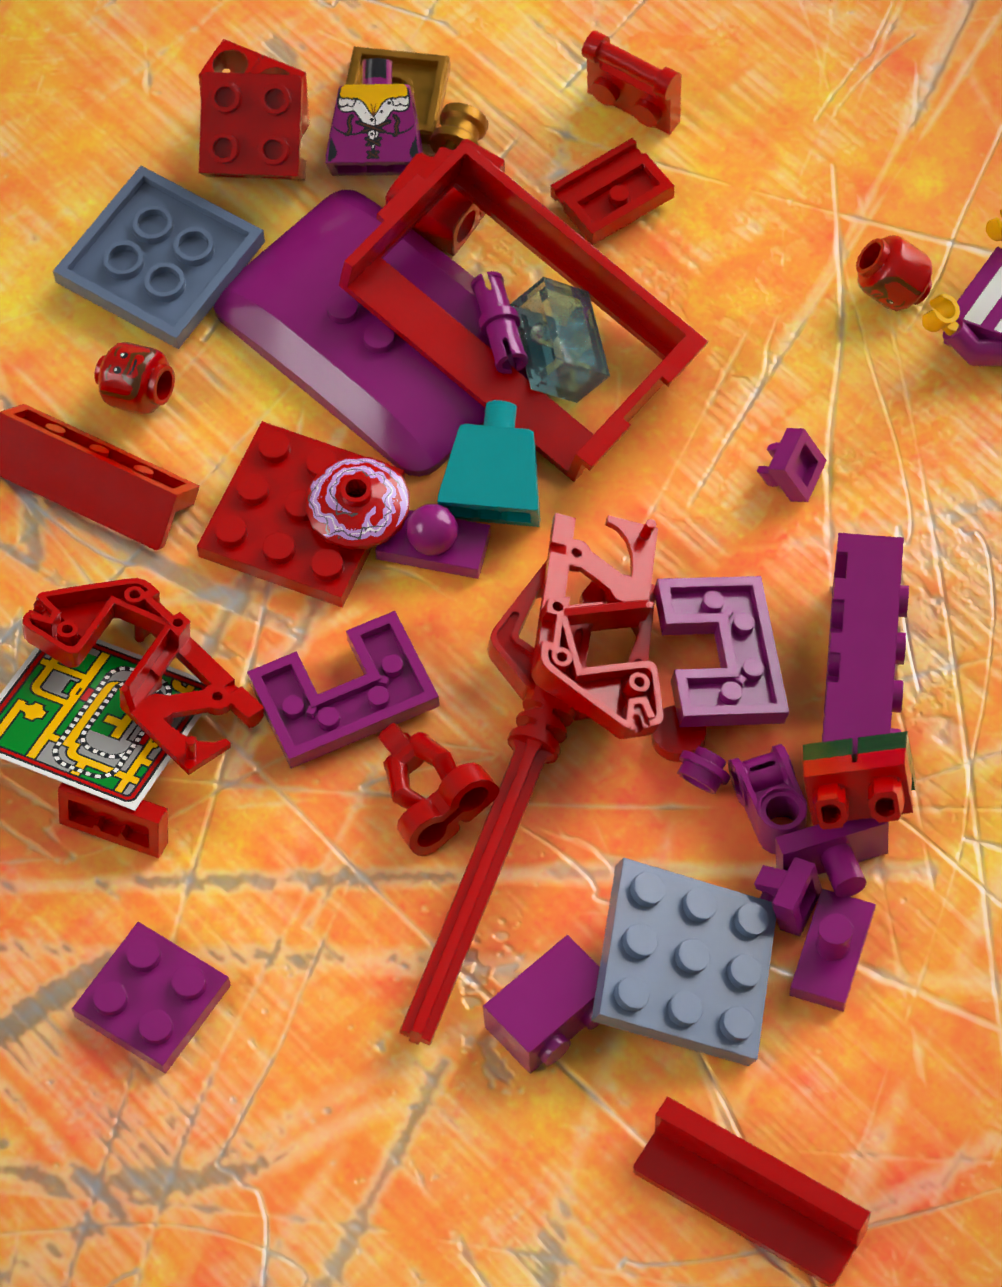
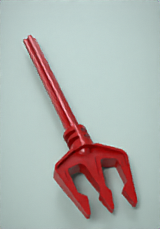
[399,560,655,1045]

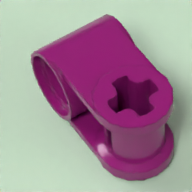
[728,744,808,855]

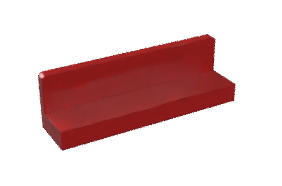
[0,404,200,550]
[633,1096,871,1287]

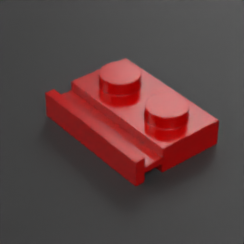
[550,138,674,245]

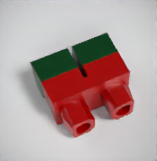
[803,731,916,830]

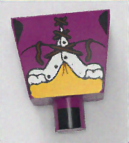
[326,58,423,176]

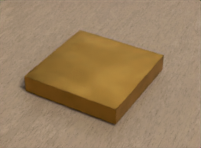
[346,46,451,145]

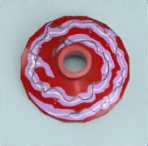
[306,457,410,550]

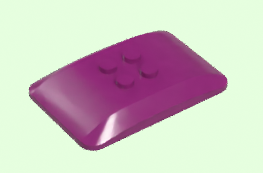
[214,189,530,477]

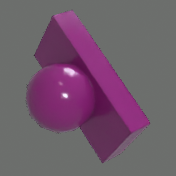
[375,504,491,579]

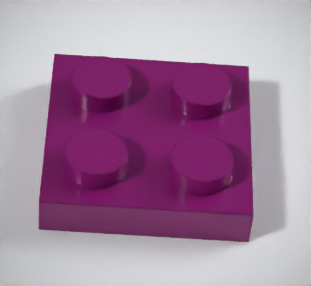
[72,921,231,1074]

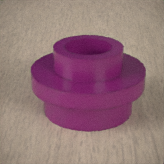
[677,746,731,794]

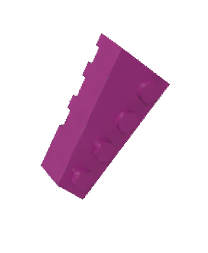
[822,533,909,762]

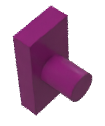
[775,818,889,898]
[789,889,876,1012]

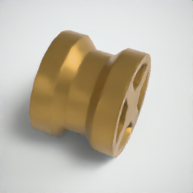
[430,102,489,153]

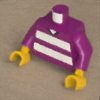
[922,209,1002,367]

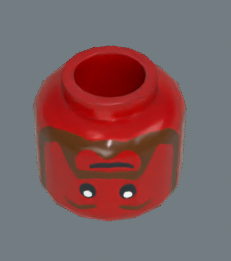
[856,235,933,311]
[94,342,175,414]

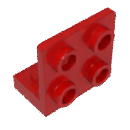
[198,72,306,180]

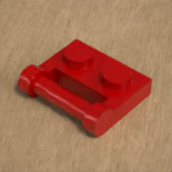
[581,30,682,135]

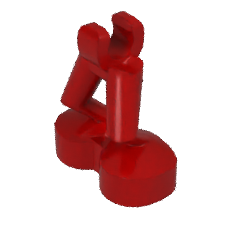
[379,722,499,856]

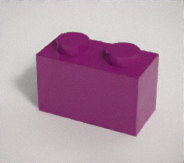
[483,934,600,1074]

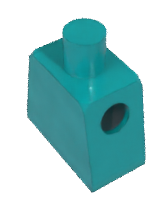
[437,400,541,527]

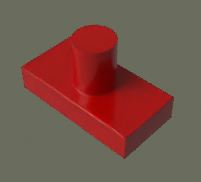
[58,783,168,859]

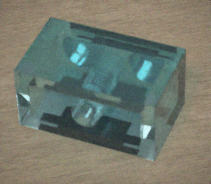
[510,277,610,403]

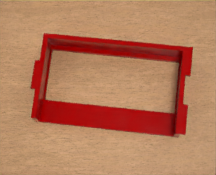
[338,140,708,482]

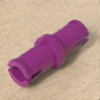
[471,271,528,374]

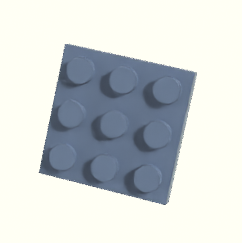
[53,166,265,349]
[591,858,776,1066]

